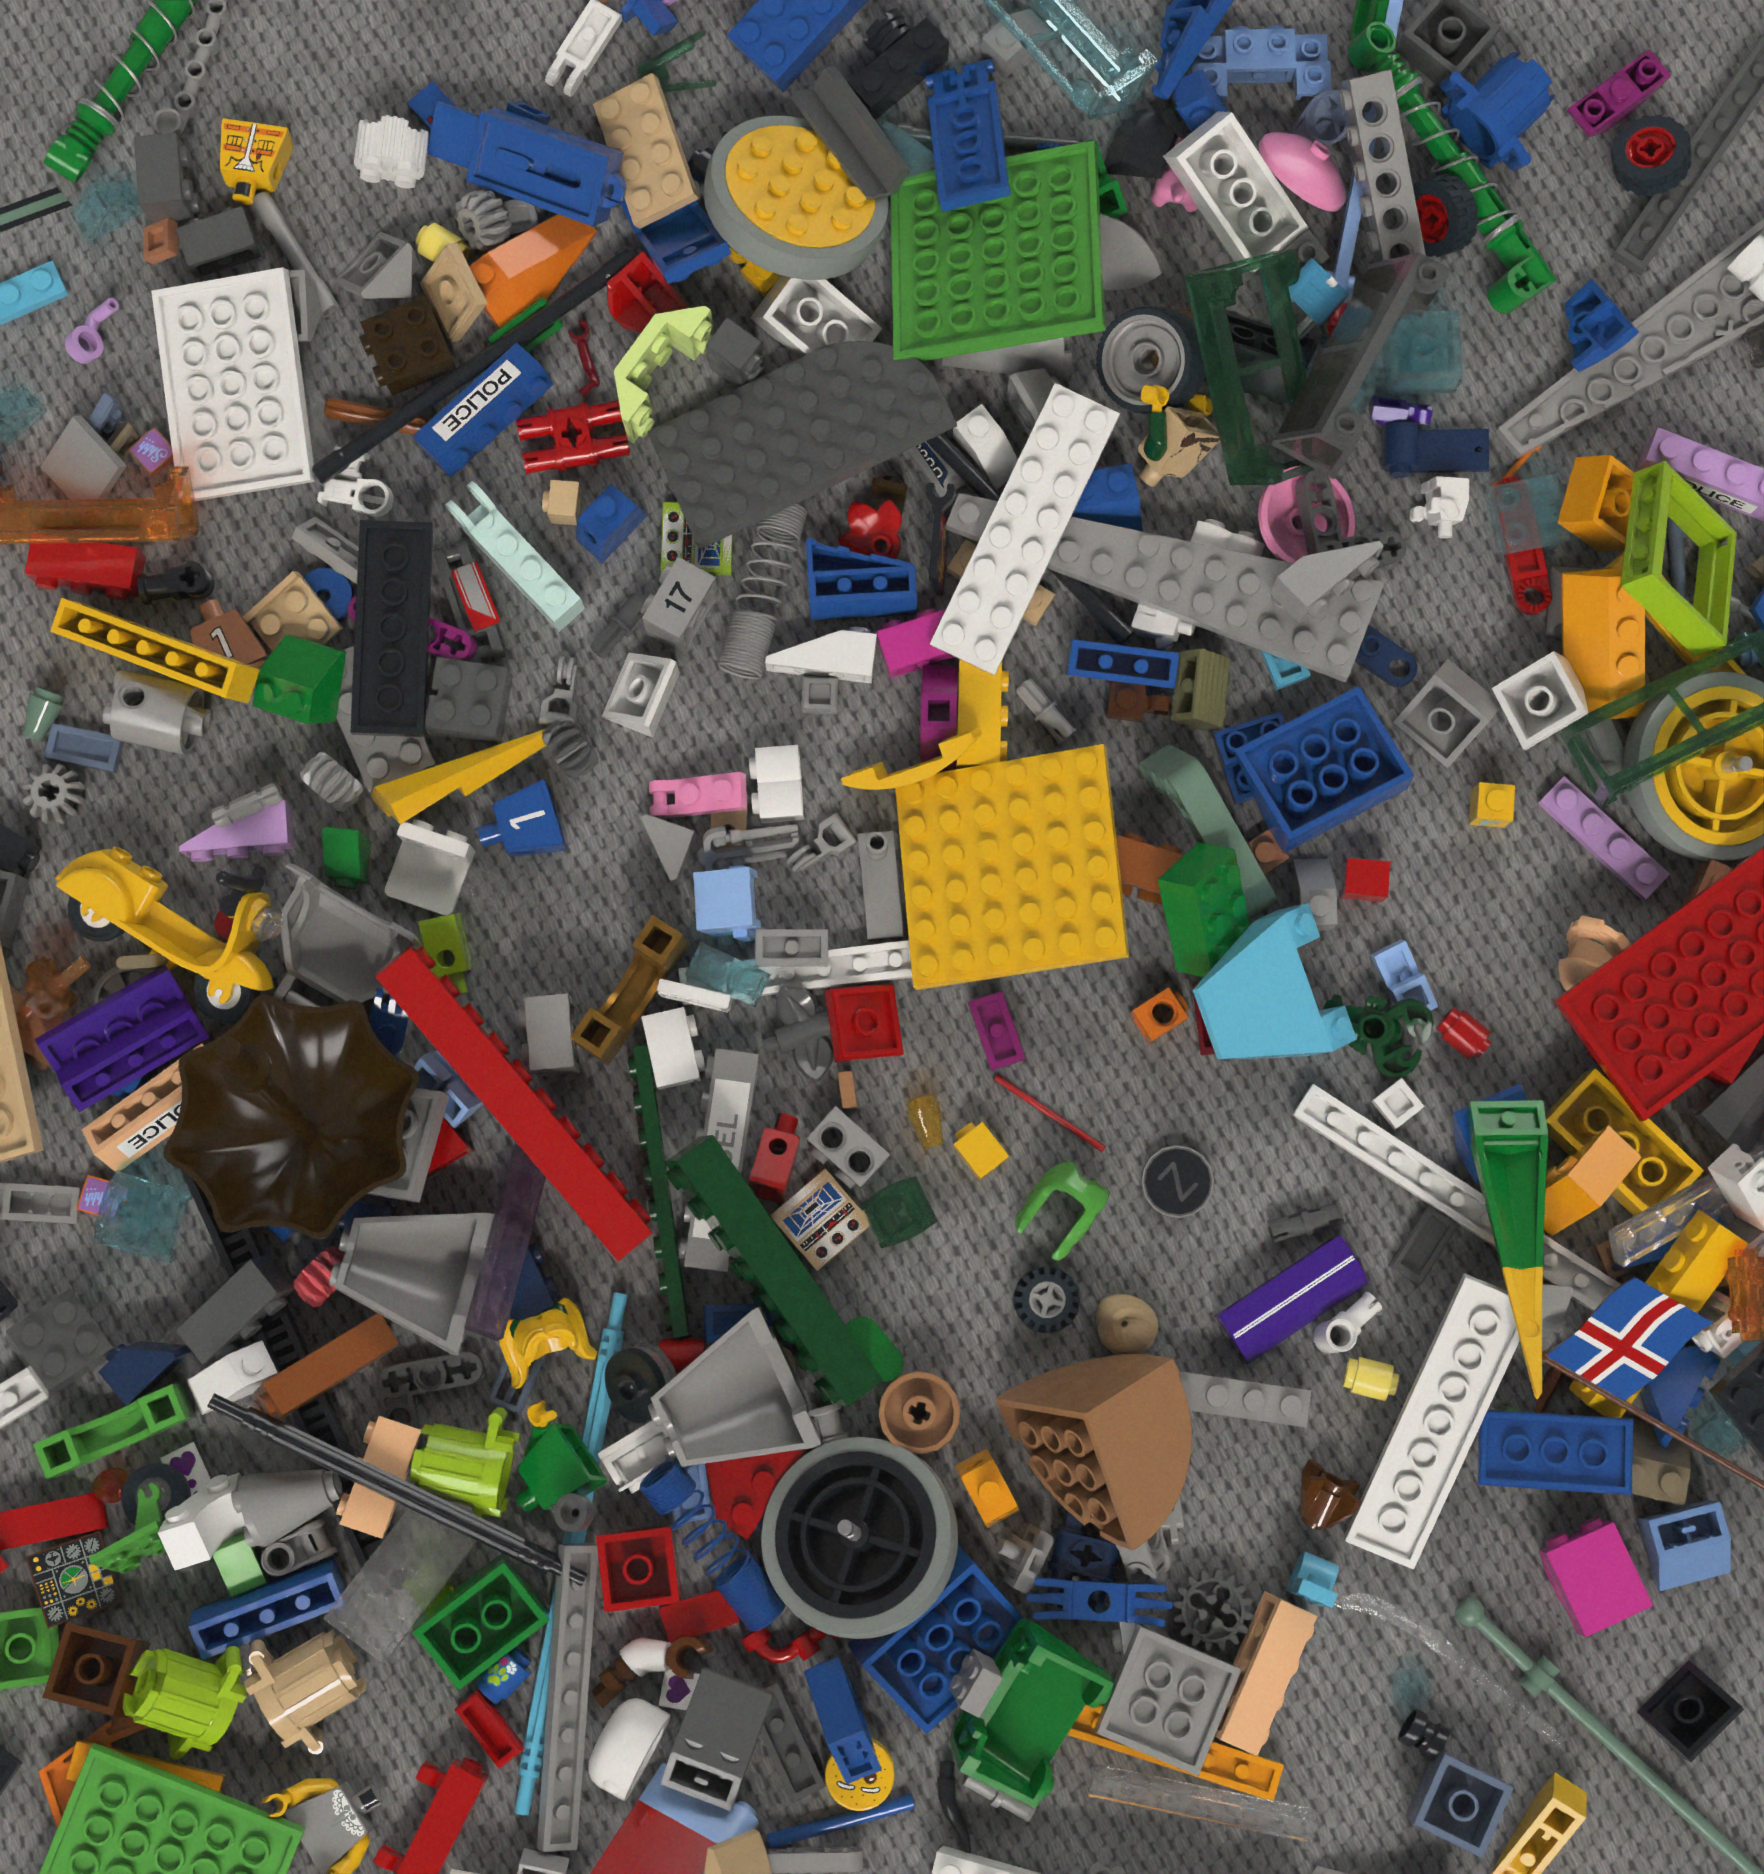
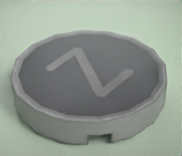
[1141,1145,1214,1218]

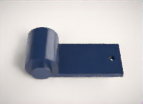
[1382,422,1489,478]

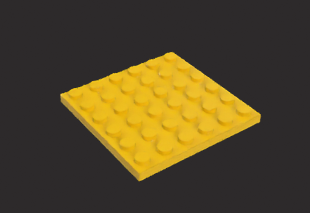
[895,744,1129,990]

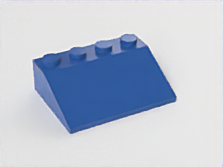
[1234,686,1414,854]
[847,1544,1024,1734]

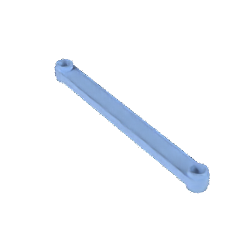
[1327,0,1404,297]

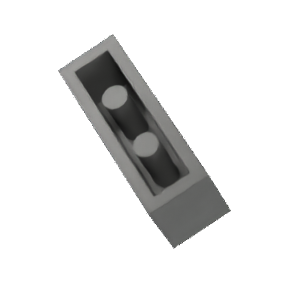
[176,1255,295,1365]

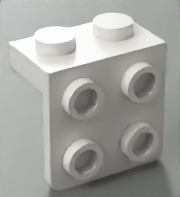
[385,819,476,916]

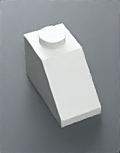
[953,404,1018,489]
[187,1340,278,1415]

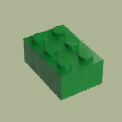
[1157,842,1250,977]
[412,1553,549,1691]

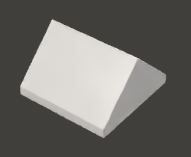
[601,652,680,738]

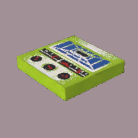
[660,502,733,576]

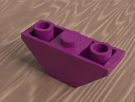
[1567,49,1671,138]
[920,665,958,772]

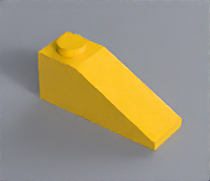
[1491,1772,1587,1874]

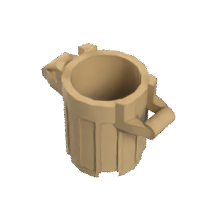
[244,1629,367,1754]

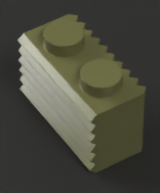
[1170,649,1230,731]

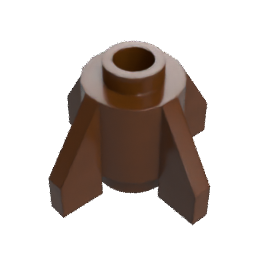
[1298,1459,1361,1530]

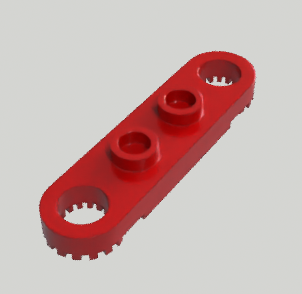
[1491,477,1552,616]

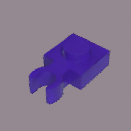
[1369,396,1433,426]

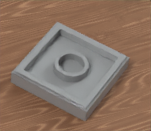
[41,415,127,517]

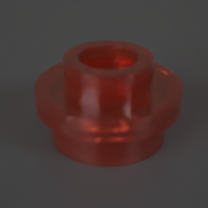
[92,1468,129,1503]

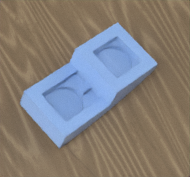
[1370,939,1438,1019]

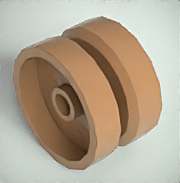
[878,1371,960,1454]

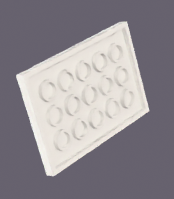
[151,267,316,503]

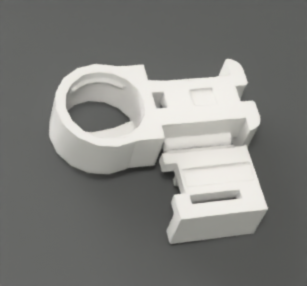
[317,447,394,517]

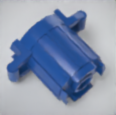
[1440,52,1555,171]

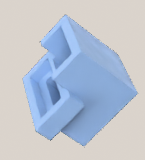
[693,865,761,942]

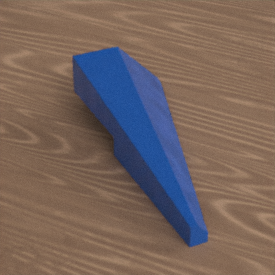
[1151,0,1234,99]

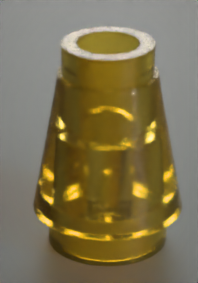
[905,1093,944,1149]

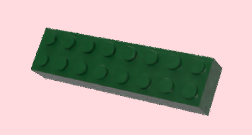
[665,1135,883,1407]

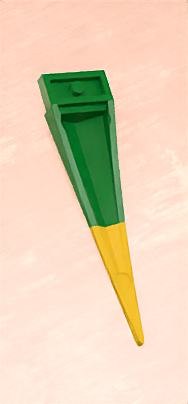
[1467,1100,1548,1399]

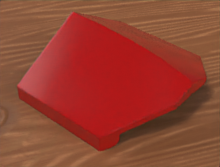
[606,251,688,333]

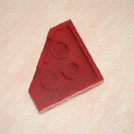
[705,1449,806,1540]

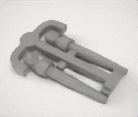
[698,824,800,871]

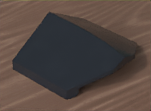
[1104,109,1178,179]

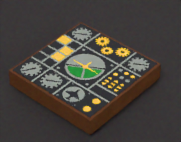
[26,1531,122,1629]

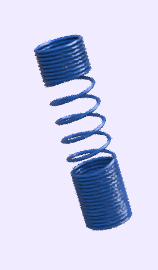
[639,1458,786,1631]

